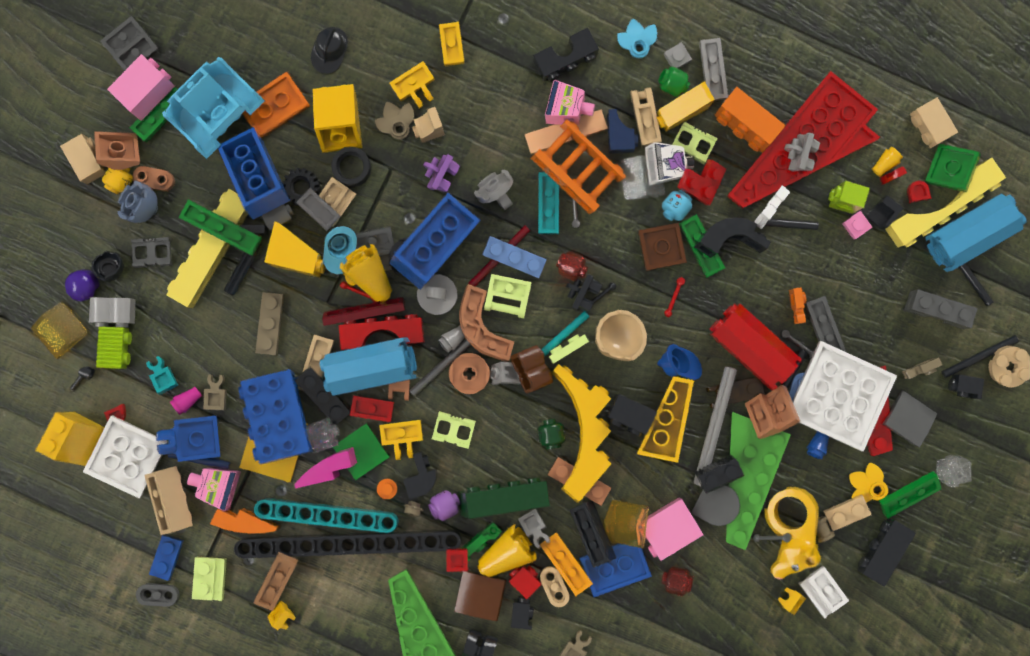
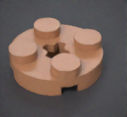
[449,353,490,394]

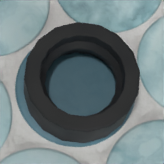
[331,146,372,187]

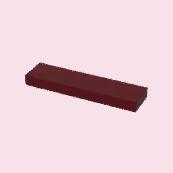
[322,297,405,326]

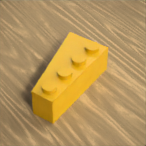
[637,376,694,463]

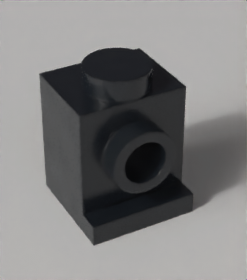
[948,375,984,399]
[511,596,534,630]

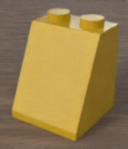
[313,84,362,153]
[264,222,326,278]
[36,412,105,466]

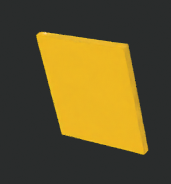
[239,423,308,483]

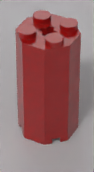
[709,303,802,390]

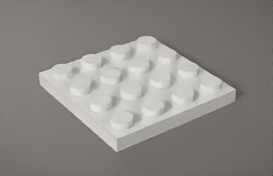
[792,341,897,451]

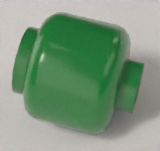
[658,66,690,97]

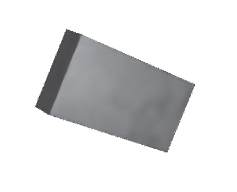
[296,188,340,231]

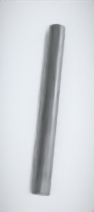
[409,339,471,396]

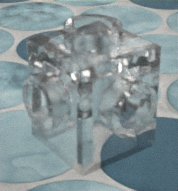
[306,417,340,453]
[936,455,971,487]

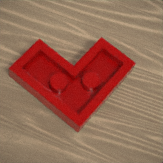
[677,159,726,206]

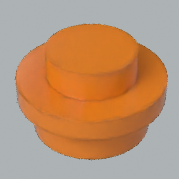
[377,479,398,499]

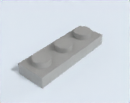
[699,38,728,101]

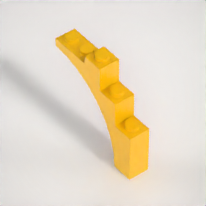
[552,364,611,503]

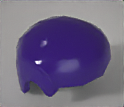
[65,269,99,302]

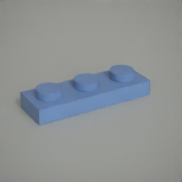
[482,236,547,278]

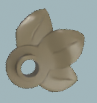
[375,102,414,140]

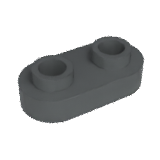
[136,583,180,607]

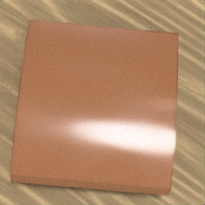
[745,385,800,439]

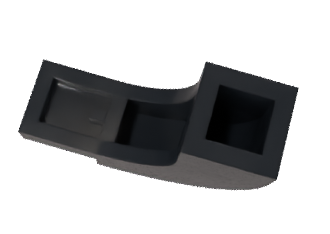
[694,218,771,258]

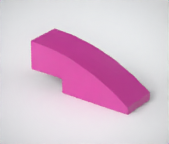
[294,447,357,488]

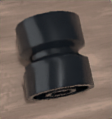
[462,629,498,656]

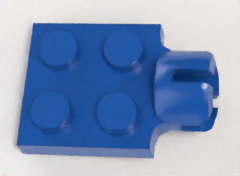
[156,416,220,462]

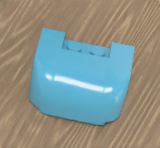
[162,57,265,159]

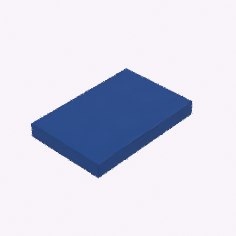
[579,537,652,597]

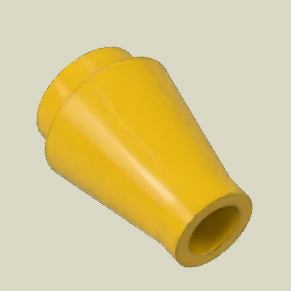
[872,147,903,177]

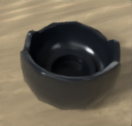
[91,251,124,282]

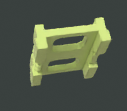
[672,122,718,165]
[432,411,476,449]

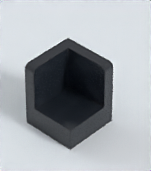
[867,195,903,230]

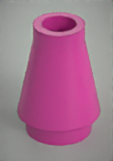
[170,387,202,415]

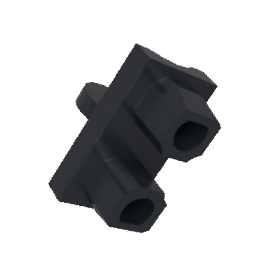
[566,274,602,312]

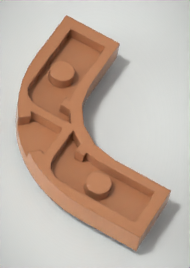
[459,284,514,362]

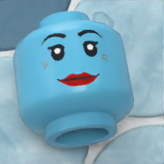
[662,190,692,221]

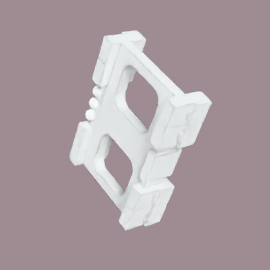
[754,186,790,229]

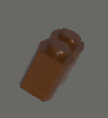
[510,345,553,394]

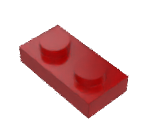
[350,395,395,422]

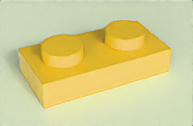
[439,22,465,66]

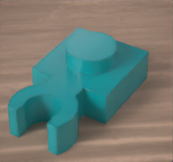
[146,356,178,395]

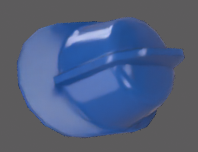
[657,344,702,380]

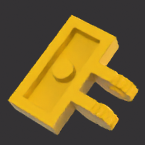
[389,61,435,108]
[379,420,423,460]

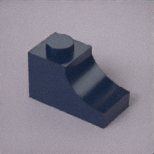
[607,109,638,154]

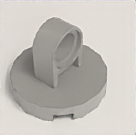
[474,170,513,210]
[417,274,458,315]

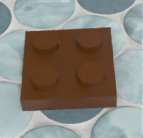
[638,223,687,271]

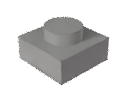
[664,42,692,69]

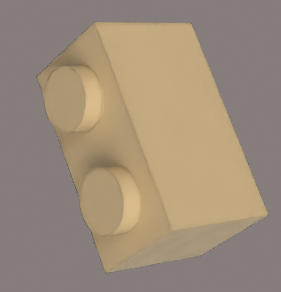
[910,97,958,148]
[60,134,107,184]

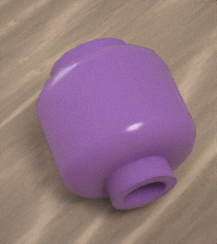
[428,490,461,521]

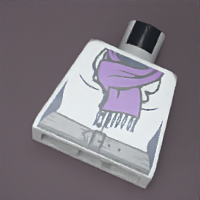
[645,142,695,186]

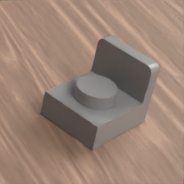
[490,362,521,385]

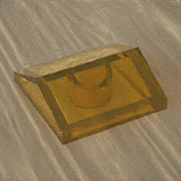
[31,302,89,359]
[604,500,649,548]

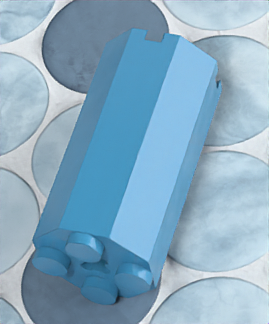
[925,194,1027,272]
[320,337,417,395]

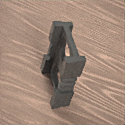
[131,237,173,268]

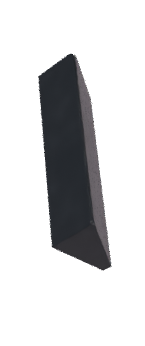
[570,501,616,568]

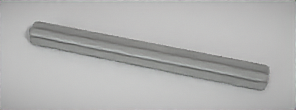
[694,367,737,486]

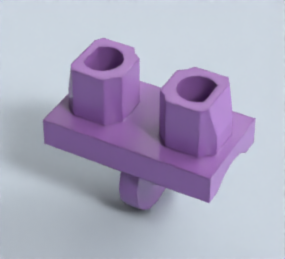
[423,154,460,192]

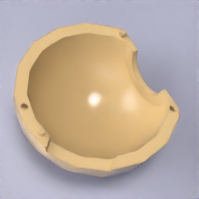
[595,310,647,361]

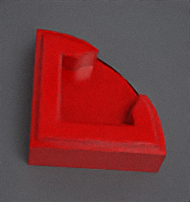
[880,167,907,185]
[104,404,126,421]

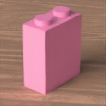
[108,54,175,121]
[637,497,703,561]

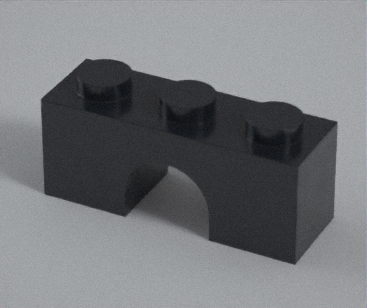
[533,28,599,82]

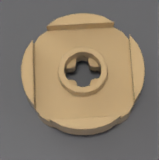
[988,346,1030,387]

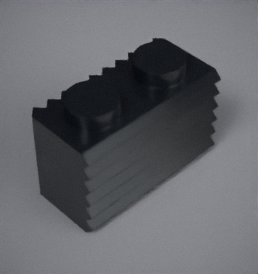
[695,454,744,494]

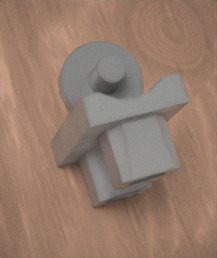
[784,132,820,171]

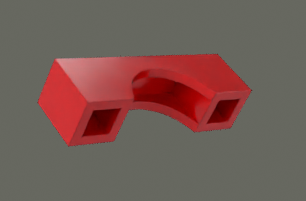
[339,314,425,350]

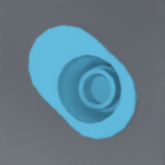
[323,226,357,274]

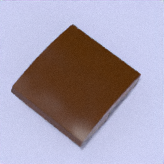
[454,571,506,621]

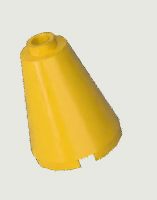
[340,244,392,302]
[477,524,537,577]

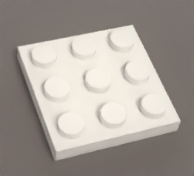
[83,416,168,498]

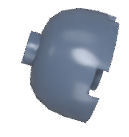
[118,181,158,223]

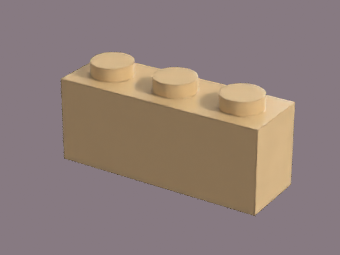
[144,466,193,535]

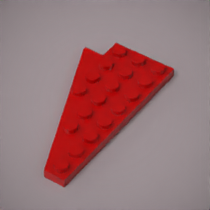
[727,71,880,209]

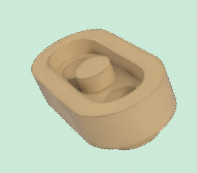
[540,566,569,607]

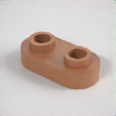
[133,166,175,192]

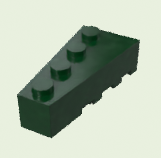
[458,477,550,519]

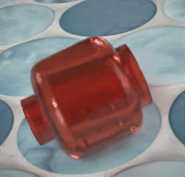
[556,251,588,281]
[662,566,693,596]

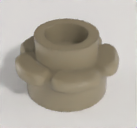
[404,501,423,517]

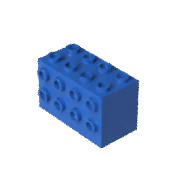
[238,369,313,464]

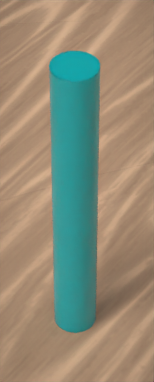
[541,311,589,357]

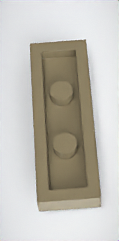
[255,292,284,355]

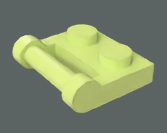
[484,274,531,319]

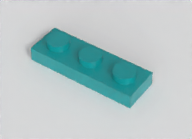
[538,172,559,234]

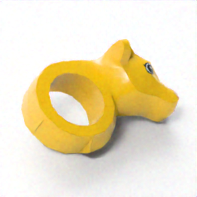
[764,487,821,579]

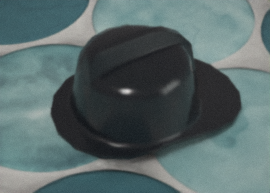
[311,27,348,74]

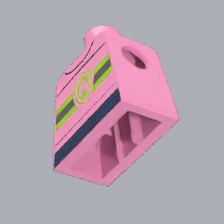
[545,80,595,125]
[187,468,241,511]

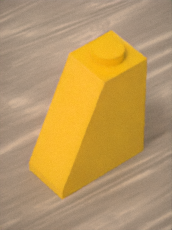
[656,81,715,132]

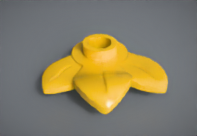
[849,463,888,503]

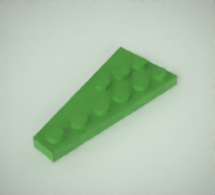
[726,412,791,550]
[388,569,456,656]

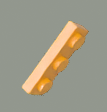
[540,532,593,596]

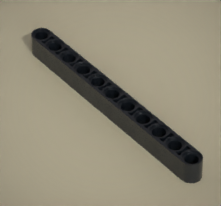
[234,530,462,559]

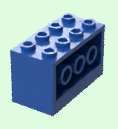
[389,193,480,290]

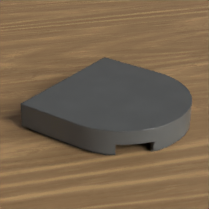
[691,485,740,526]

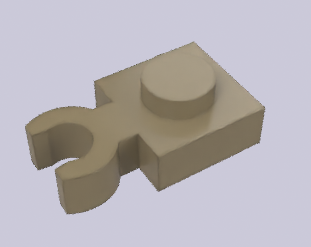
[902,358,942,379]
[203,375,227,410]
[559,630,592,656]

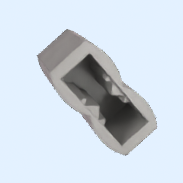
[89,298,136,328]

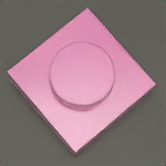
[842,211,872,240]

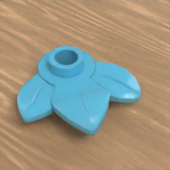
[617,19,657,58]

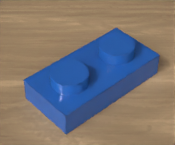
[149,534,184,581]

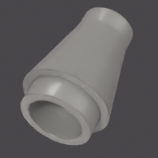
[438,325,465,353]

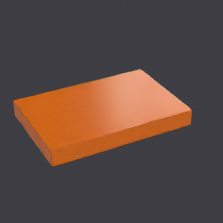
[242,72,310,139]

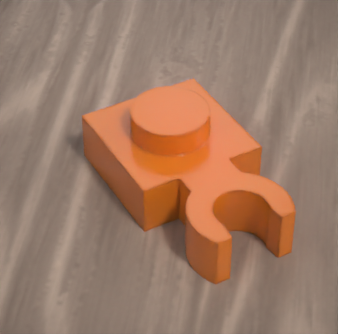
[789,287,807,324]

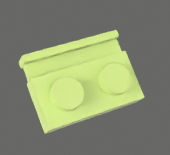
[549,334,589,364]
[192,556,227,601]

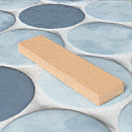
[525,109,608,155]

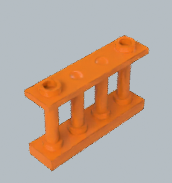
[530,120,626,214]

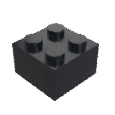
[606,394,657,436]

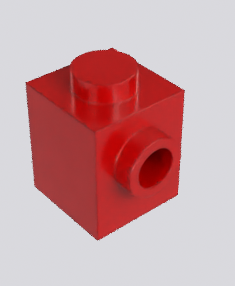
[509,565,541,599]

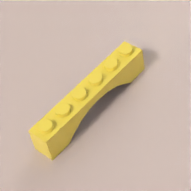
[885,158,1006,248]

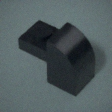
[403,451,437,500]

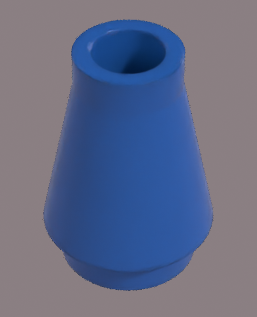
[806,431,829,459]

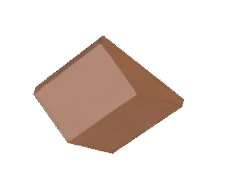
[94,132,140,170]

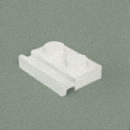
[798,566,849,618]

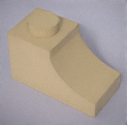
[412,107,445,143]

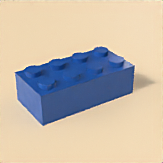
[218,127,290,219]

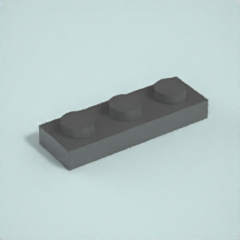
[804,296,846,352]

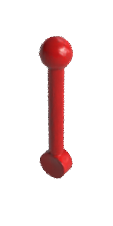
[664,277,685,317]
[340,281,376,302]

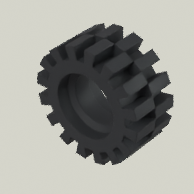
[282,168,321,206]

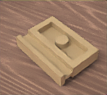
[319,177,356,227]

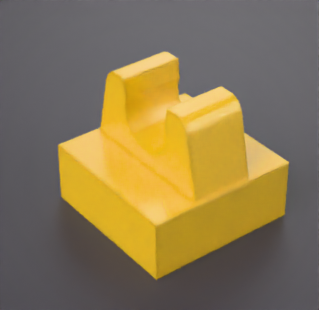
[778,588,806,615]
[267,601,295,630]

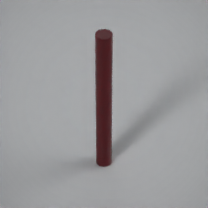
[468,225,530,287]

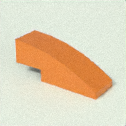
[210,508,281,534]

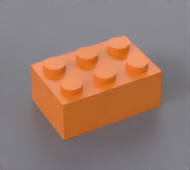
[715,87,786,153]

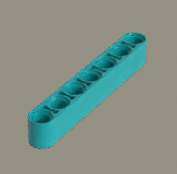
[254,498,399,533]

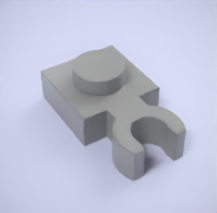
[518,509,550,549]

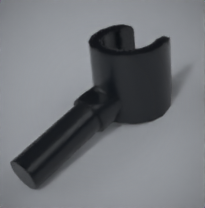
[70,366,95,391]

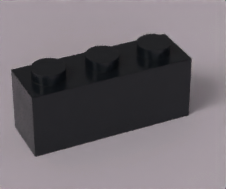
[857,518,916,587]

